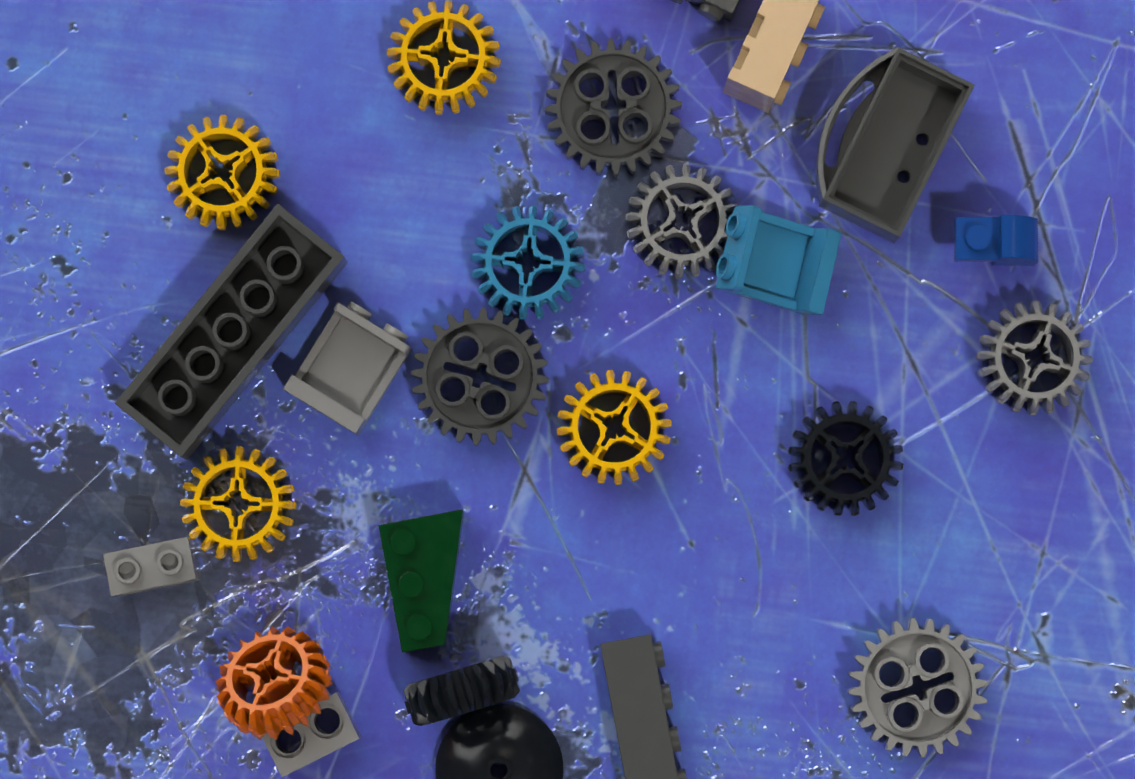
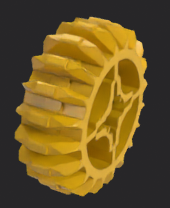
[387,0,501,115]
[165,115,280,230]
[557,370,672,485]
[180,446,297,562]

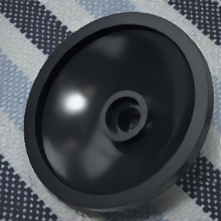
[435,704,563,779]

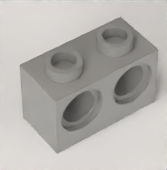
[103,537,202,597]
[263,688,362,777]

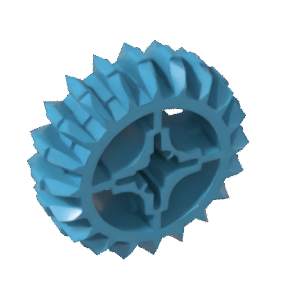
[471,205,585,320]

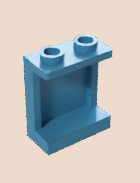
[715,205,842,315]

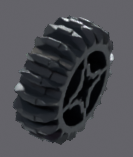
[788,401,903,516]
[403,656,520,726]

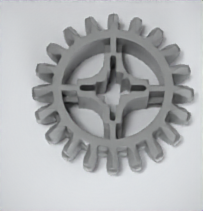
[625,164,738,279]
[976,300,1093,416]

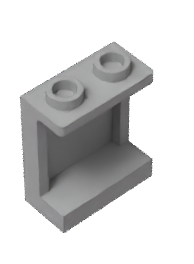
[283,301,412,436]

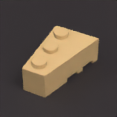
[723,0,826,113]

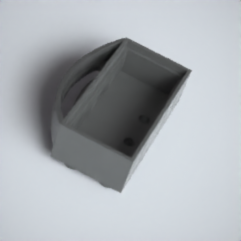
[816,47,975,243]

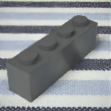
[600,634,687,779]

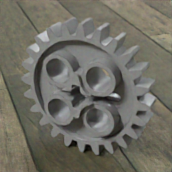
[847,618,988,758]

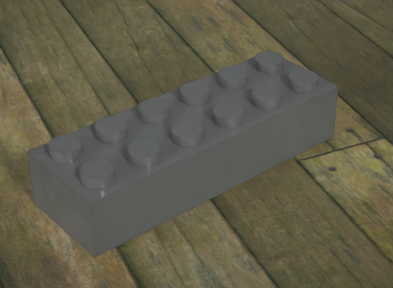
[115,204,348,460]

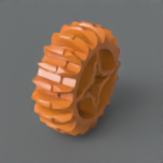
[215,626,333,740]

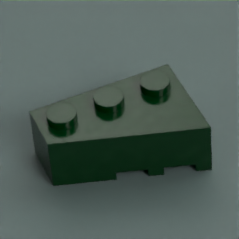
[378,509,465,653]

